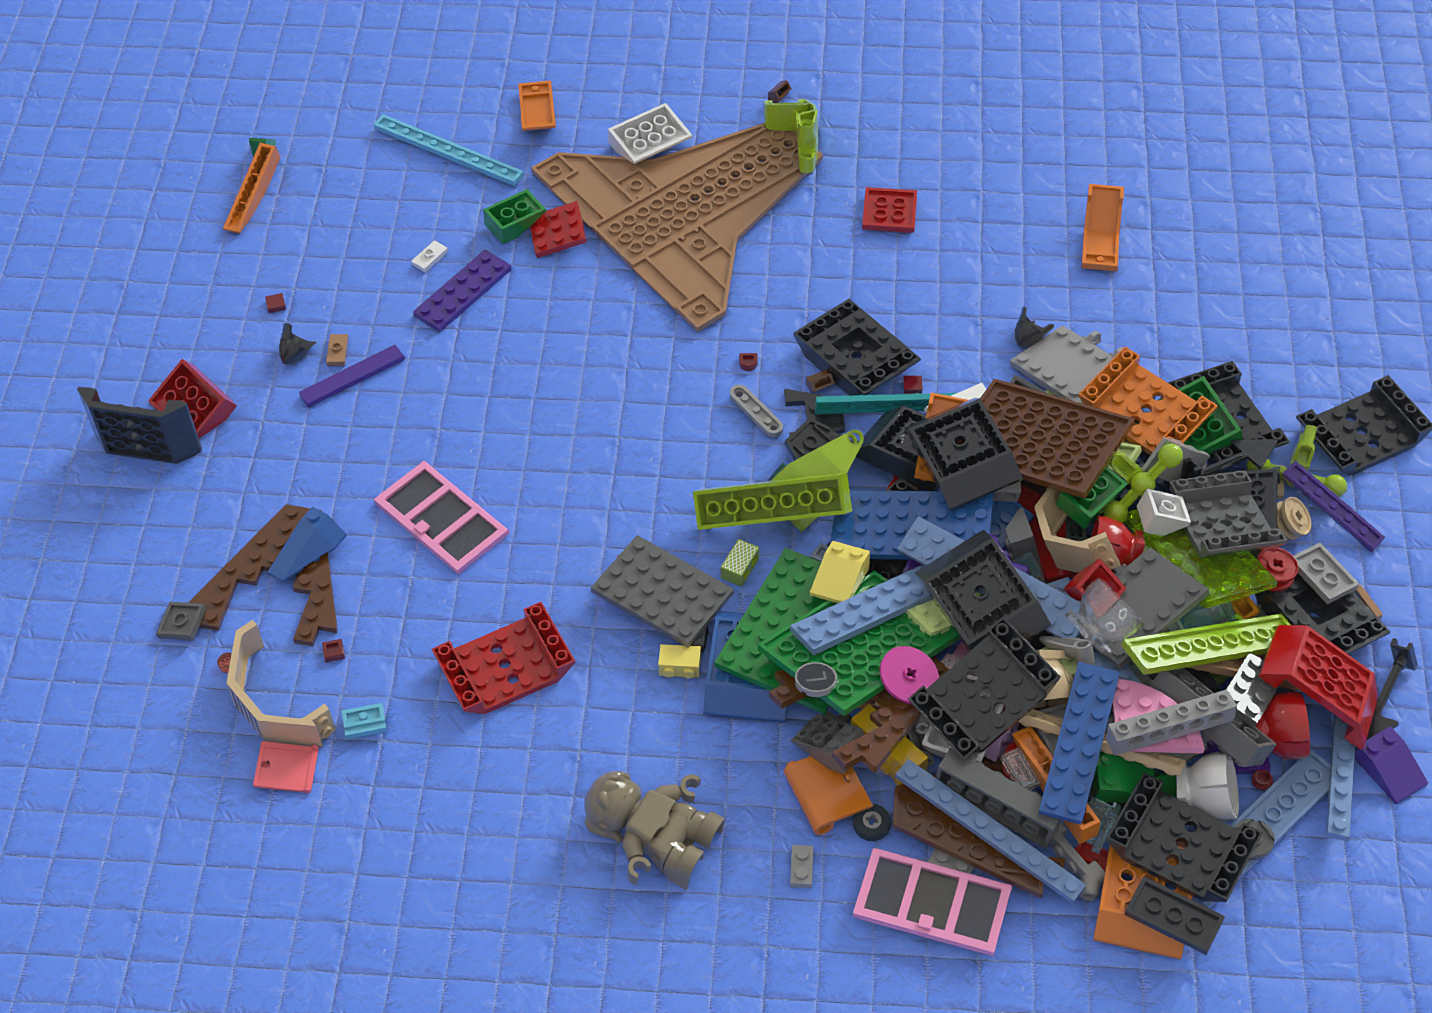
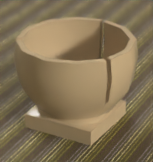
[1033,650,1074,709]

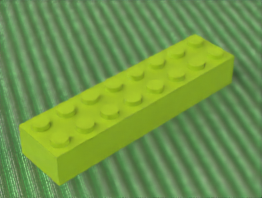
[693,472,852,530]

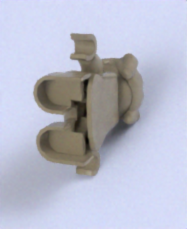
[584,771,725,890]

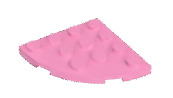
[1112,679,1205,753]

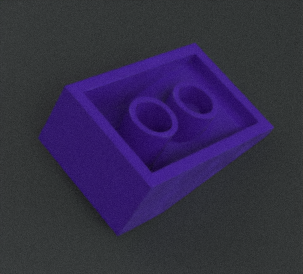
[1354,726,1428,804]

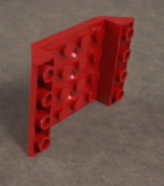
[432,602,575,714]
[1259,625,1378,750]

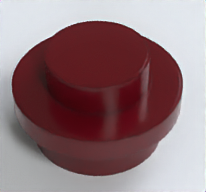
[1251,769,1273,790]

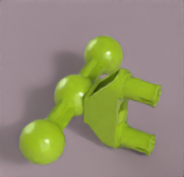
[1247,425,1347,497]
[1103,443,1183,523]

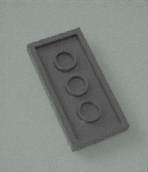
[1226,653,1279,728]

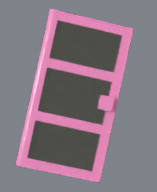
[374,461,510,575]
[853,848,1012,956]

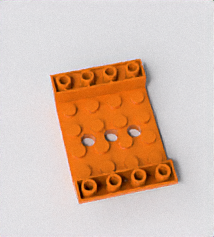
[1078,346,1218,455]
[1093,825,1192,960]

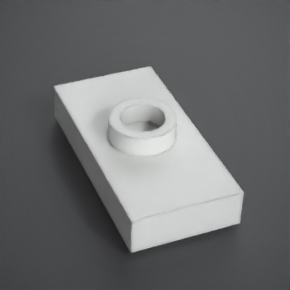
[411,240,448,273]

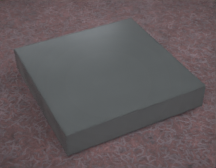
[156,602,207,641]

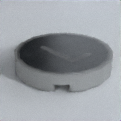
[795,662,837,697]

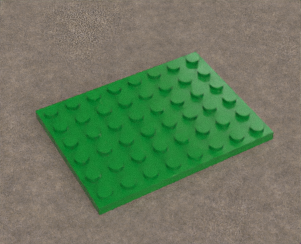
[714,547,830,715]
[758,571,960,716]

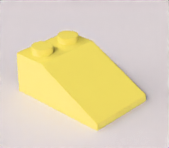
[810,541,870,603]

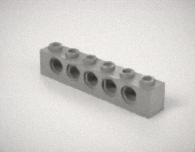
[1106,690,1237,756]

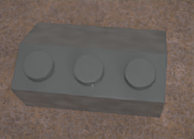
[1004,508,1042,576]

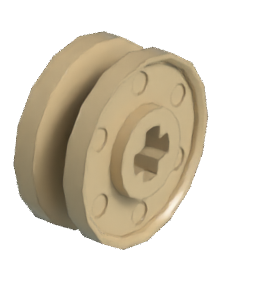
[1277,497,1311,541]

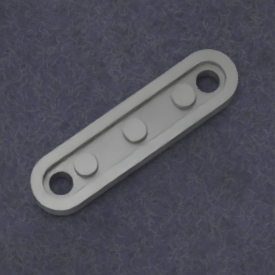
[730,385,783,438]

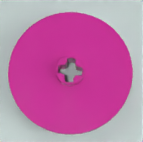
[879,646,939,704]

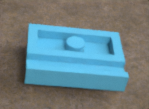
[342,703,387,740]

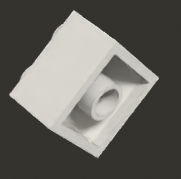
[1137,489,1191,536]

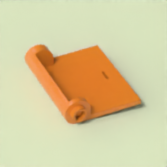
[783,756,873,835]

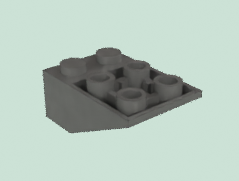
[791,714,864,774]

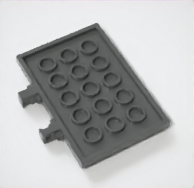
[1078,548,1210,669]

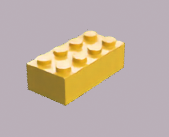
[851,704,928,785]

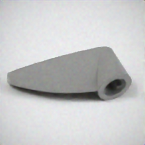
[1039,636,1095,665]

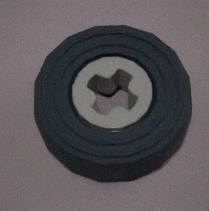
[853,804,891,841]

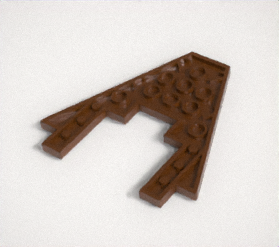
[189,504,338,646]
[769,656,949,773]
[892,755,1065,898]

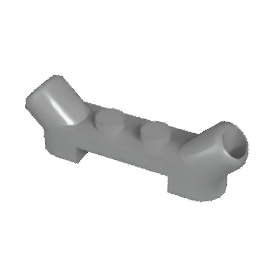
[1049,822,1105,901]

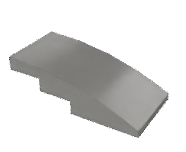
[1142,437,1210,482]

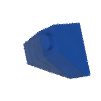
[268,506,347,582]

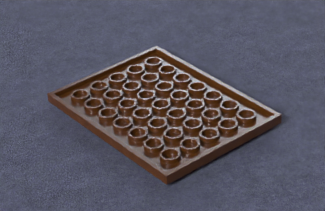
[956,379,1134,499]

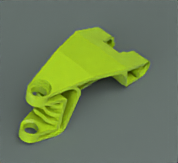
[764,99,818,173]
[771,429,864,532]

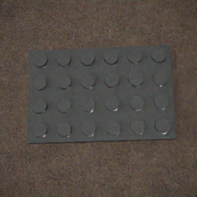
[591,535,734,648]

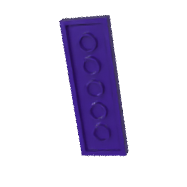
[413,250,512,333]

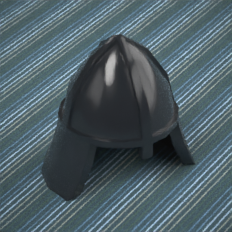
[1015,306,1054,347]
[279,323,317,364]

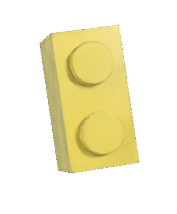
[658,644,701,678]

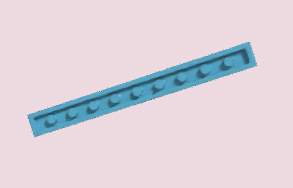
[373,114,524,187]

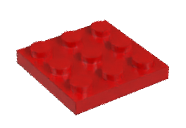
[862,187,917,233]
[530,201,587,258]

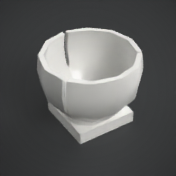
[1177,752,1239,821]

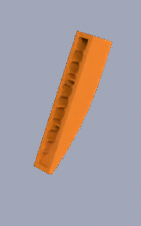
[223,143,281,234]
[1012,727,1101,844]

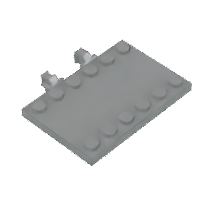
[1010,325,1124,404]

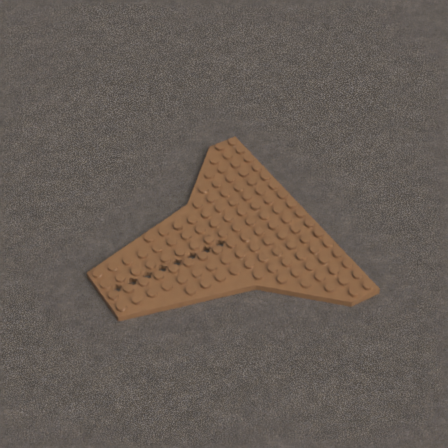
[531,123,823,332]

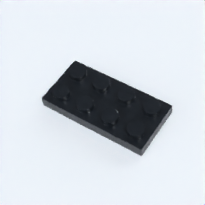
[1124,876,1225,955]

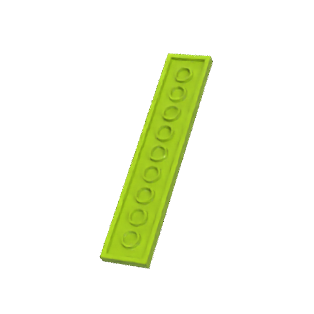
[1121,614,1291,675]

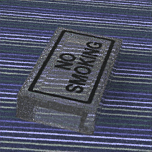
[1000,747,1041,791]

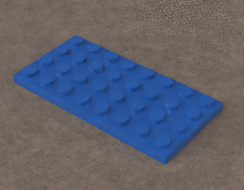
[830,491,994,560]

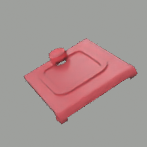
[253,741,319,793]

